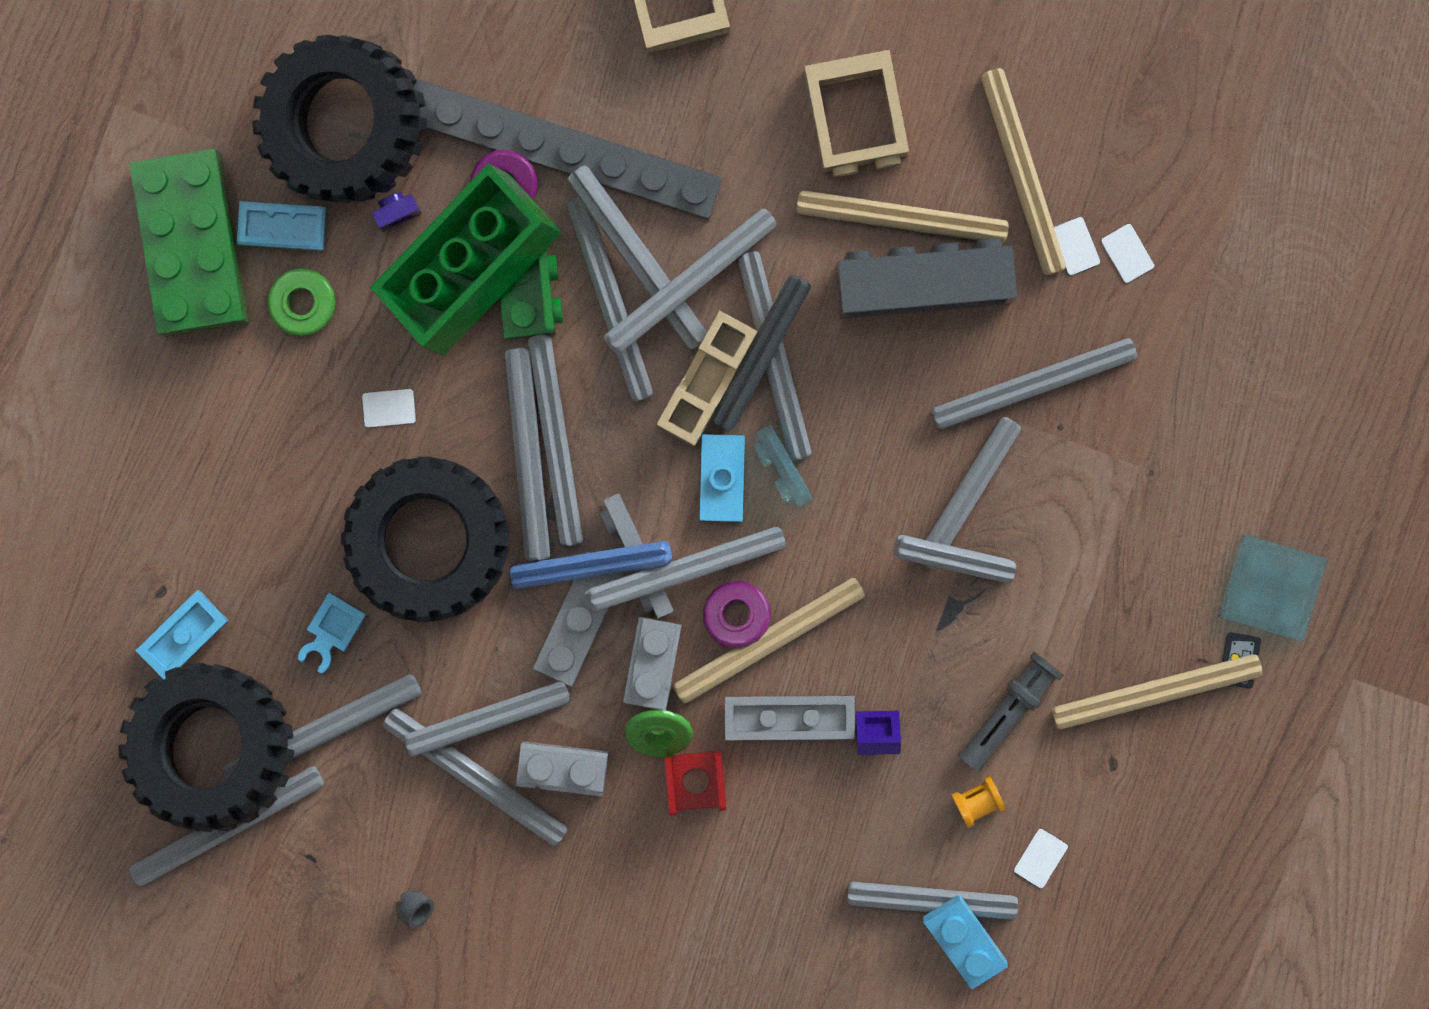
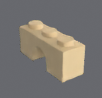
[656,310,758,447]

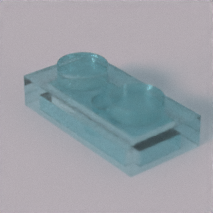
[752,424,813,508]

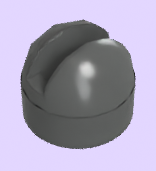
[395,890,434,929]

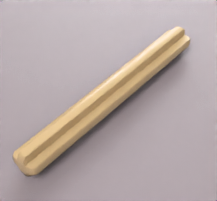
[981,68,1066,275]
[796,190,1009,244]
[674,578,865,703]
[1052,654,1262,729]

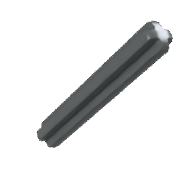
[712,275,811,430]

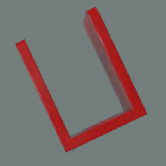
[664,750,727,816]

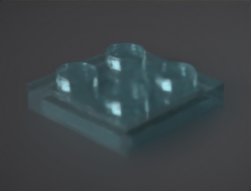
[1219,534,1328,642]

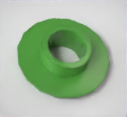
[267,268,336,337]
[624,710,693,757]

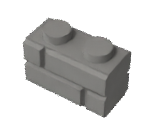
[623,617,682,710]
[516,741,609,796]

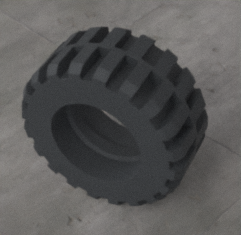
[252,35,427,203]
[341,457,509,622]
[118,663,294,832]

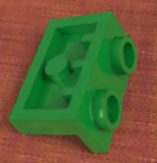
[500,249,563,339]

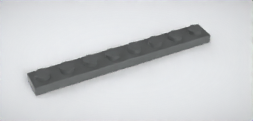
[413,79,722,220]

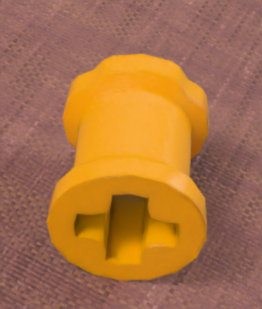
[951,776,1007,828]

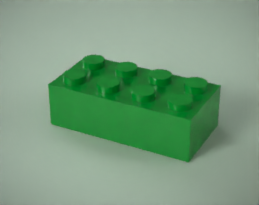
[129,149,249,337]
[370,163,562,356]

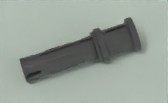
[958,651,1064,773]

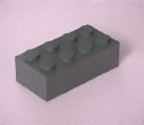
[835,239,1018,319]

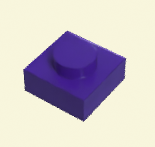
[372,192,422,232]
[856,711,901,755]

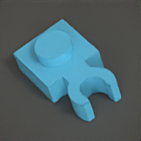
[298,592,367,674]

